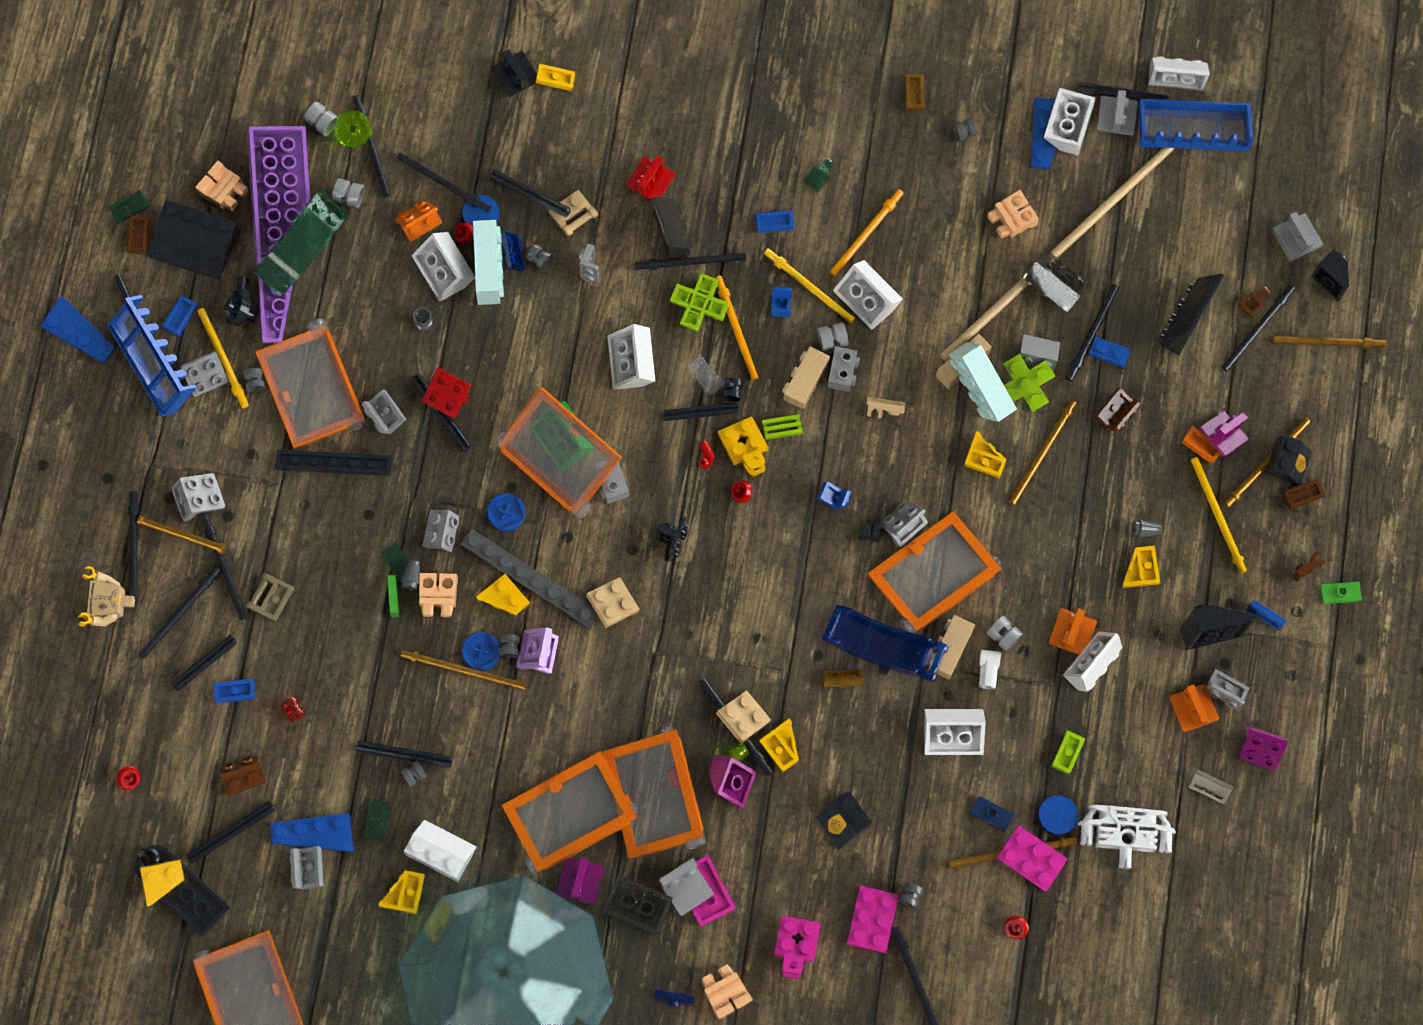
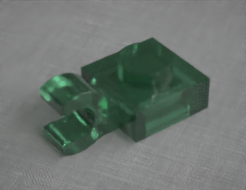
[803,158,833,192]

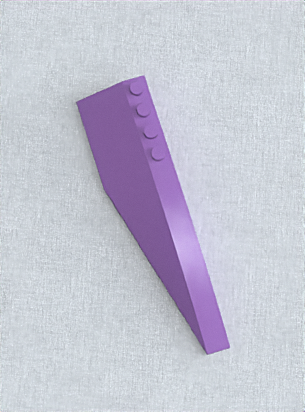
[247,126,310,343]

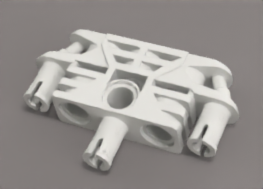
[1078,805,1176,869]

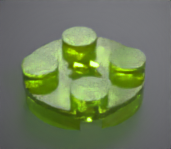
[335,110,373,148]

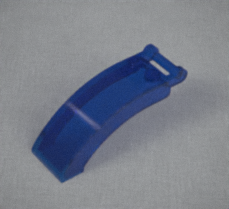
[822,605,949,682]

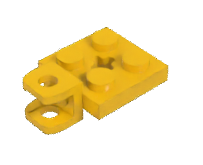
[718,416,768,477]

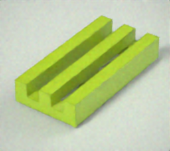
[762,414,803,440]

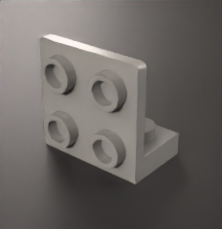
[171,473,225,522]
[659,858,714,916]

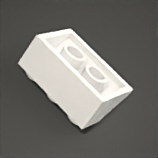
[1148,57,1210,91]
[1044,88,1095,155]
[412,232,475,301]
[833,260,903,330]
[607,324,655,389]
[1063,632,1122,692]
[924,709,986,755]
[404,820,477,882]

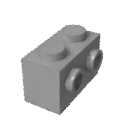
[1018,334,1060,371]
[827,346,860,392]
[593,460,629,504]

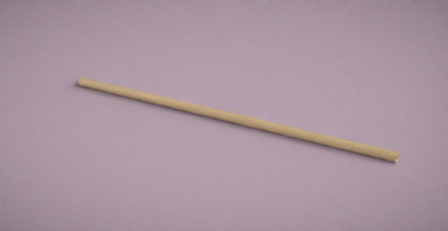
[940,148,1175,361]

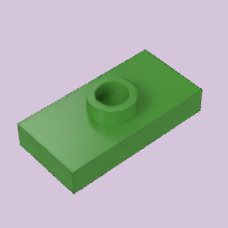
[1320,582,1362,605]

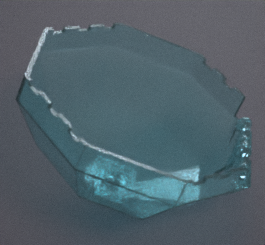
[399,876,614,1025]

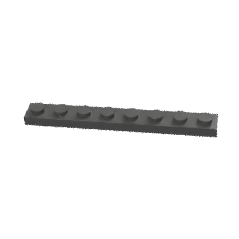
[461,529,598,629]

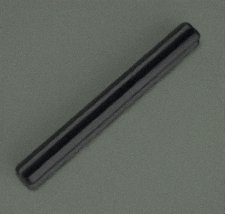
[1077,82,1168,102]
[490,170,571,217]
[412,373,471,452]
[356,740,453,768]
[187,802,275,863]

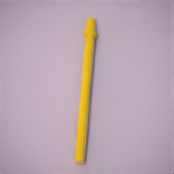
[1191,457,1247,574]

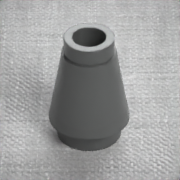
[1132,519,1162,538]
[401,560,420,590]

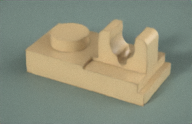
[867,397,905,418]

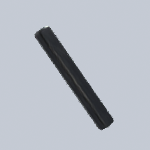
[663,402,738,421]
[171,635,237,691]

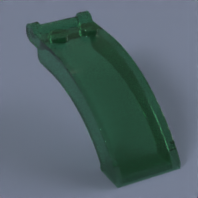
[253,187,350,296]

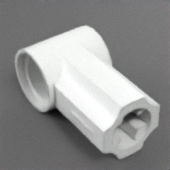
[978,649,1001,690]

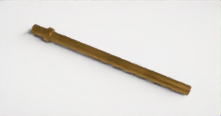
[1008,400,1077,506]
[1223,418,1310,508]
[401,650,526,690]
[948,837,1077,869]

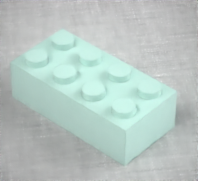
[473,220,504,305]
[949,342,1017,422]

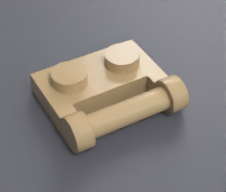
[549,190,598,237]

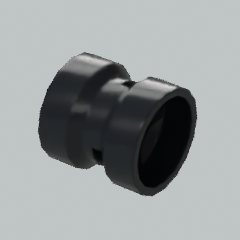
[722,377,744,402]
[859,522,880,542]

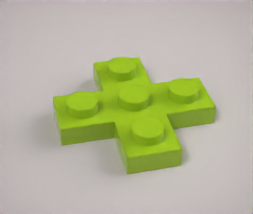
[670,273,729,332]
[1003,353,1055,412]

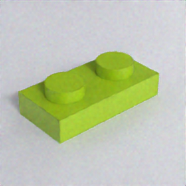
[1051,731,1085,775]

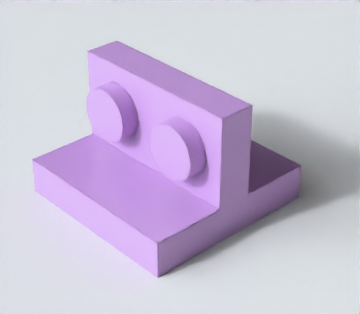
[516,627,559,674]

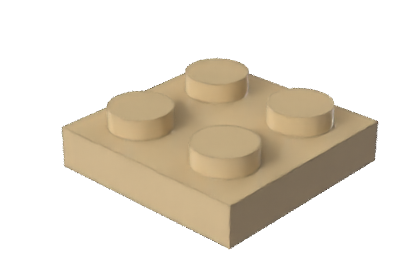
[586,577,639,628]
[716,691,771,743]

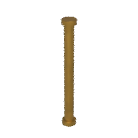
[137,515,226,555]

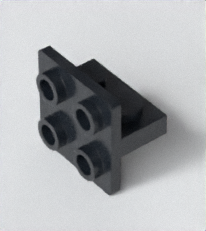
[491,49,537,97]
[656,516,689,562]

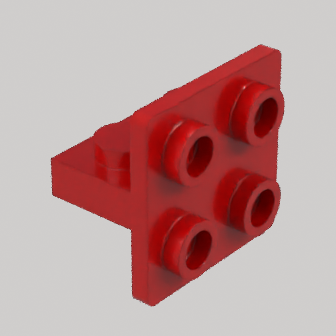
[626,155,676,203]
[422,368,471,418]

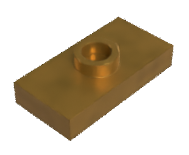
[905,74,924,111]
[823,669,863,688]

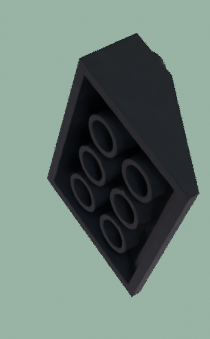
[149,200,239,280]
[1159,274,1224,355]
[1180,604,1257,651]

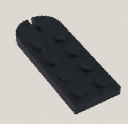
[135,845,231,937]

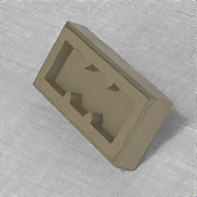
[1189,769,1233,804]

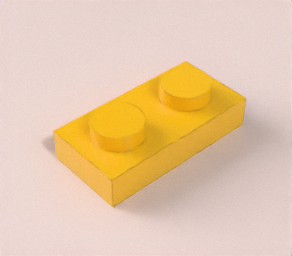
[536,64,575,91]

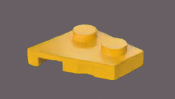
[964,431,1007,479]
[1122,546,1160,588]
[476,574,530,616]
[759,718,799,772]
[140,859,184,906]
[378,871,425,914]

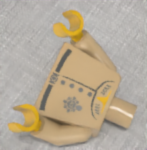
[78,566,135,627]

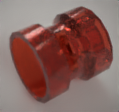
[280,696,307,723]

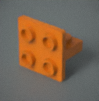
[395,200,442,242]
[1049,608,1097,655]
[1169,684,1219,733]

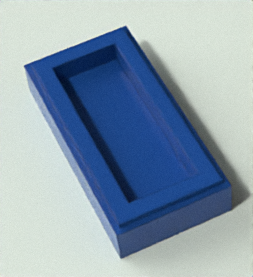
[755,210,794,233]
[162,296,198,337]
[1247,600,1287,631]

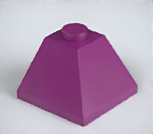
[709,755,757,808]

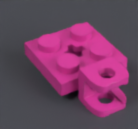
[774,915,821,979]

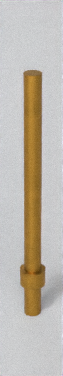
[1273,336,1387,349]

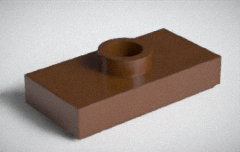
[126,216,150,254]
[1282,479,1325,510]

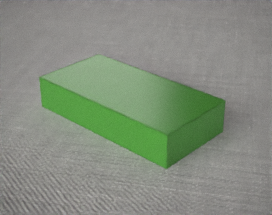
[388,575,399,618]

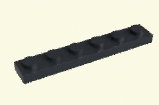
[275,450,392,476]

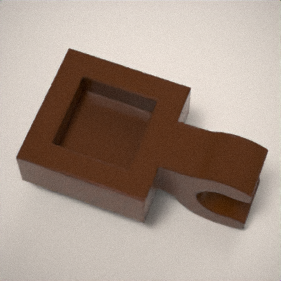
[1238,287,1270,318]
[1292,551,1326,581]

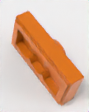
[1181,426,1220,464]

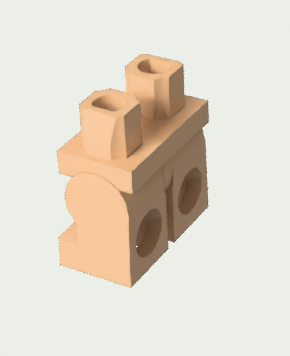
[195,161,249,211]
[987,190,1039,238]
[419,573,458,617]
[702,965,753,1020]

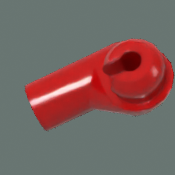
[699,441,715,469]

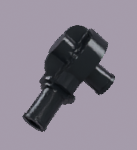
[224,276,258,327]

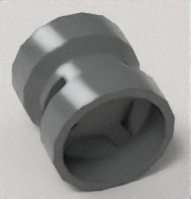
[953,118,977,141]
[526,244,553,270]
[413,307,433,331]
[243,368,265,392]
[499,634,520,658]
[400,760,427,787]
[898,882,924,909]

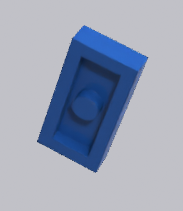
[1088,336,1131,368]
[214,679,256,704]

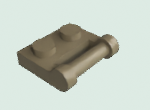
[245,573,294,622]

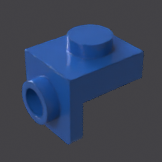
[771,287,792,317]
[817,481,851,509]

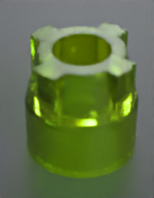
[728,743,749,761]

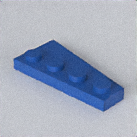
[1031,98,1056,169]
[40,295,115,364]
[270,813,354,853]

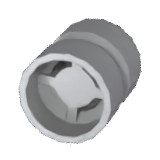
[304,102,339,136]
[332,178,365,209]
[817,322,849,352]
[986,615,1023,652]

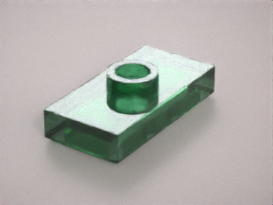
[109,189,151,224]
[381,543,408,585]
[363,799,390,842]

